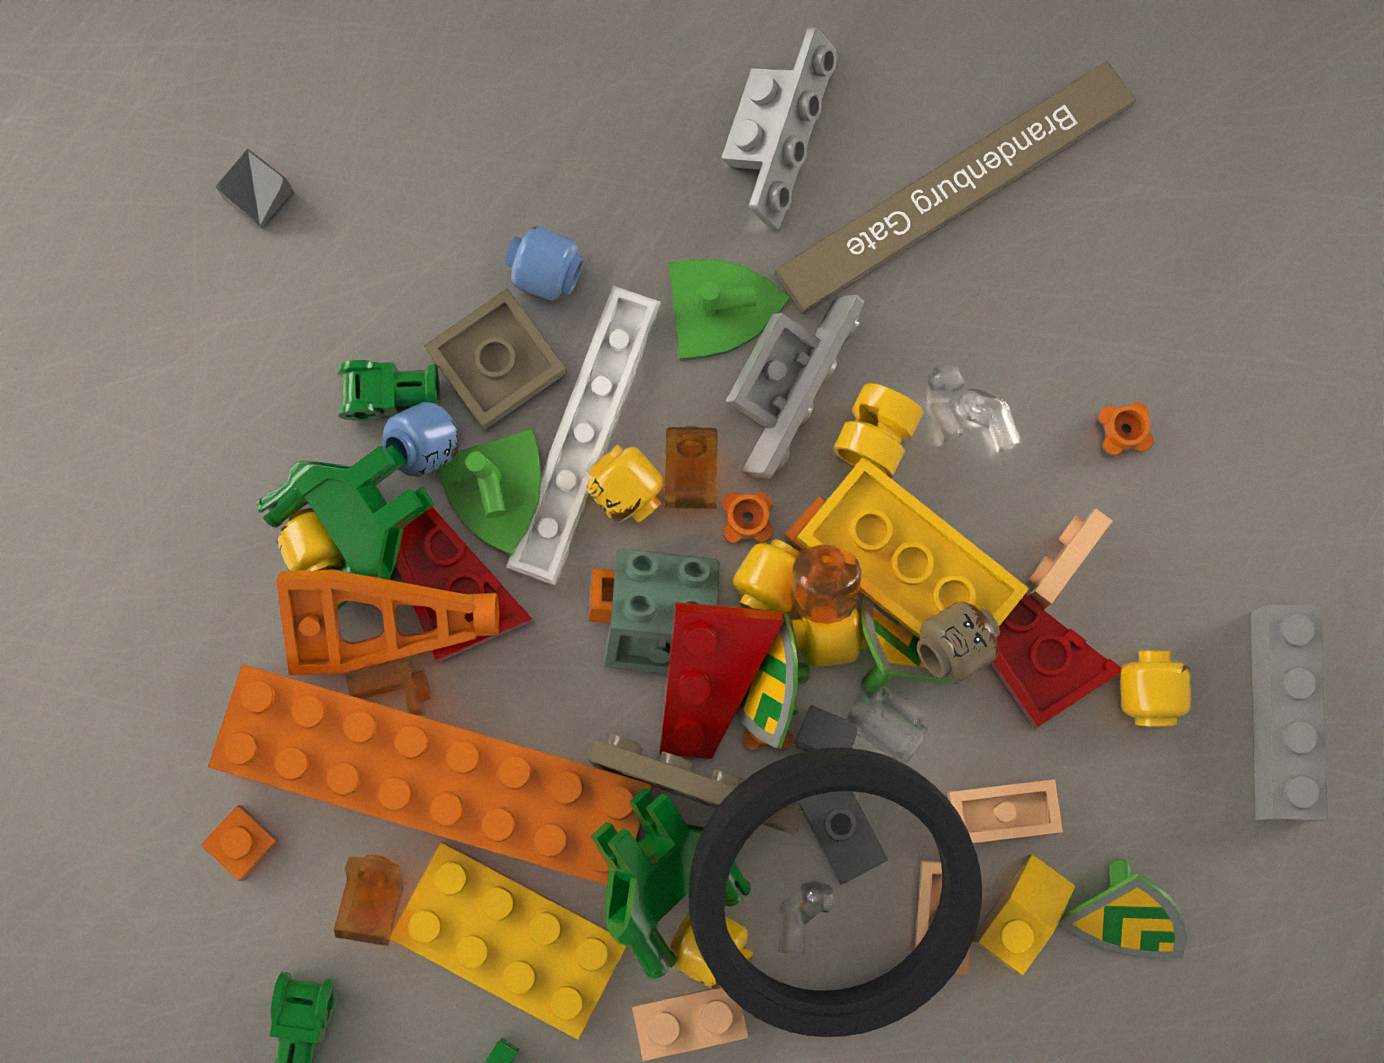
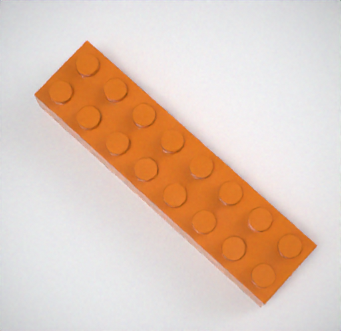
[208,664,653,886]

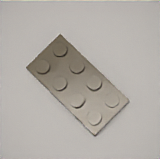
[589,734,805,835]

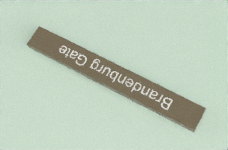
[775,61,1136,315]

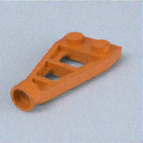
[276,570,499,676]

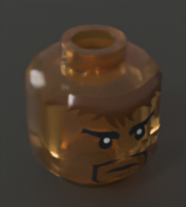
[790,544,862,624]

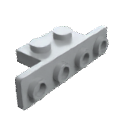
[721,27,837,229]
[725,295,865,478]

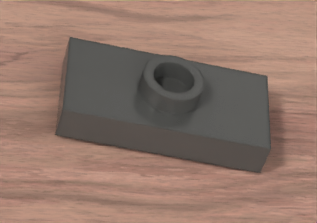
[797,791,888,885]

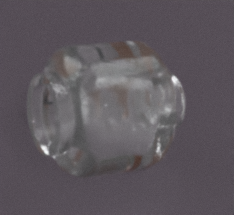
[845,686,928,763]

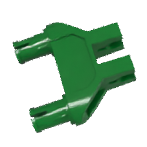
[256,445,435,610]
[591,788,751,979]

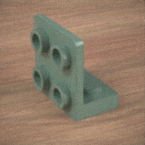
[604,548,719,674]

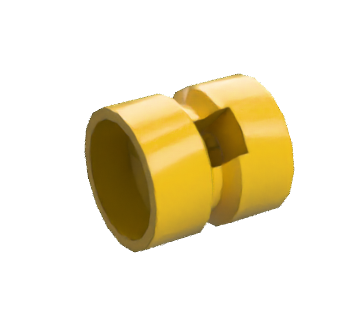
[832,383,924,478]

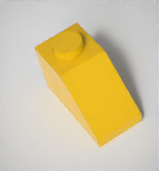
[973,854,1076,976]

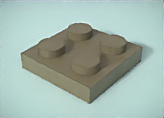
[424,288,567,431]

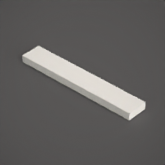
[506,285,661,587]

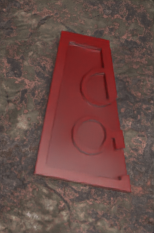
[396,506,534,663]
[991,593,1122,729]
[659,602,784,759]

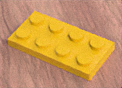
[796,457,1029,639]
[389,842,627,1040]

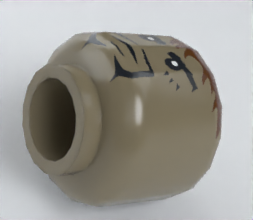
[917,601,1000,682]

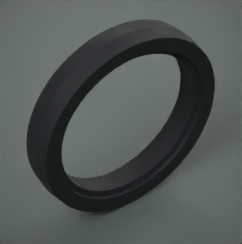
[689,748,982,1037]

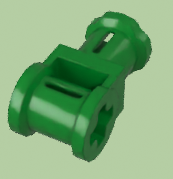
[337,360,440,421]
[269,972,336,1063]

